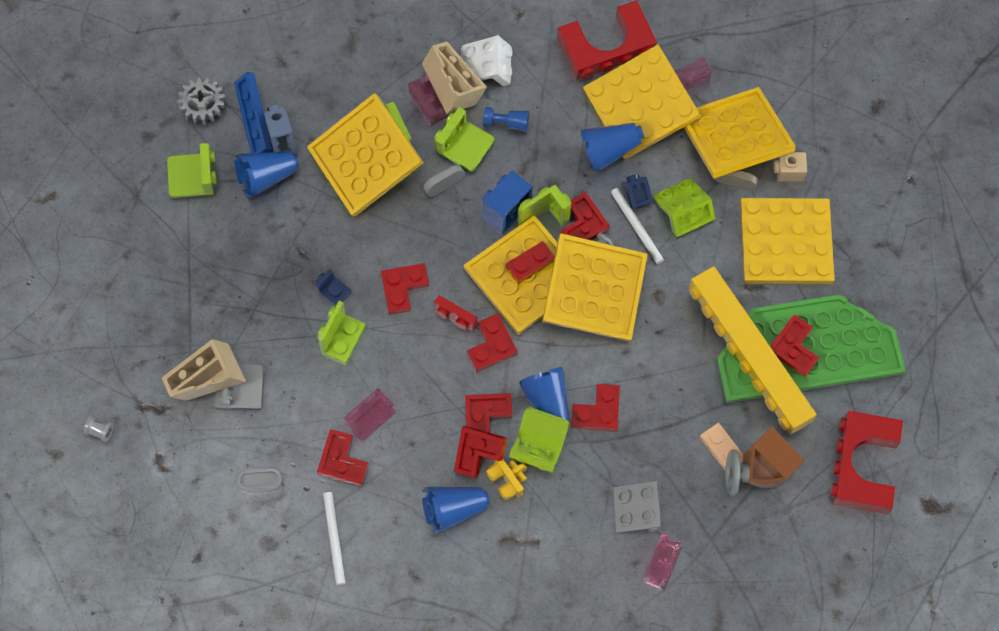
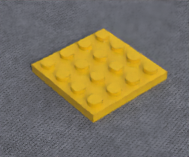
[583,44,701,161]
[684,87,795,179]
[307,93,424,217]
[740,198,835,284]
[463,215,557,335]
[542,234,648,342]

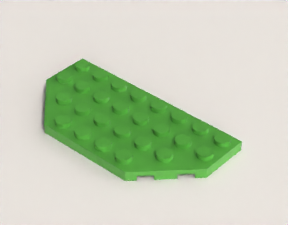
[717,294,906,403]

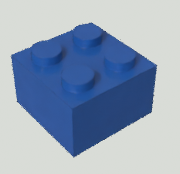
[482,170,533,235]

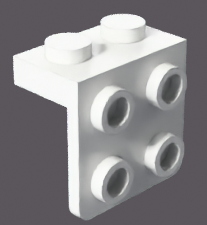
[461,35,513,86]

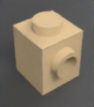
[773,152,807,182]

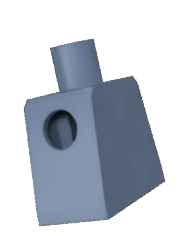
[264,104,297,156]

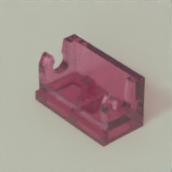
[674,56,712,90]
[408,75,451,126]
[344,388,396,442]
[642,533,682,591]

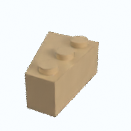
[422,41,487,114]
[162,339,246,401]

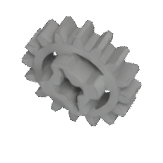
[177,77,226,124]

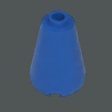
[581,122,645,172]
[234,151,299,198]
[519,367,569,421]
[422,487,490,534]

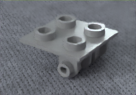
[215,364,264,409]
[613,481,661,533]

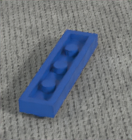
[234,72,273,153]

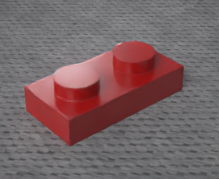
[505,241,555,284]
[434,295,478,332]

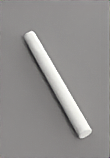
[611,188,664,264]
[323,492,346,586]

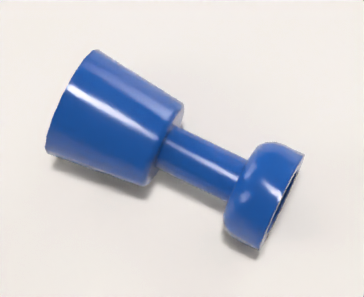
[483,107,529,132]

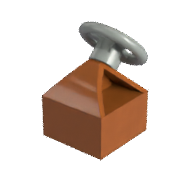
[725,427,805,496]

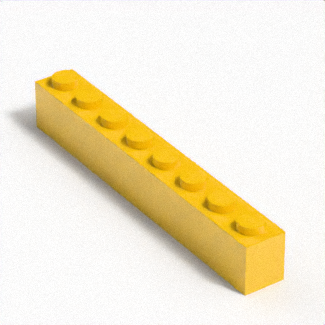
[689,266,817,435]

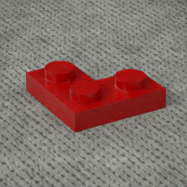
[560,192,610,240]
[381,263,429,315]
[467,313,518,373]
[770,314,819,377]
[571,384,620,432]
[465,393,512,433]
[454,426,507,478]
[317,429,368,487]

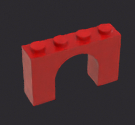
[557,0,657,80]
[830,410,903,515]

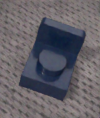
[621,174,654,209]
[315,269,352,306]

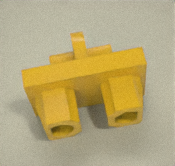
[486,460,527,501]

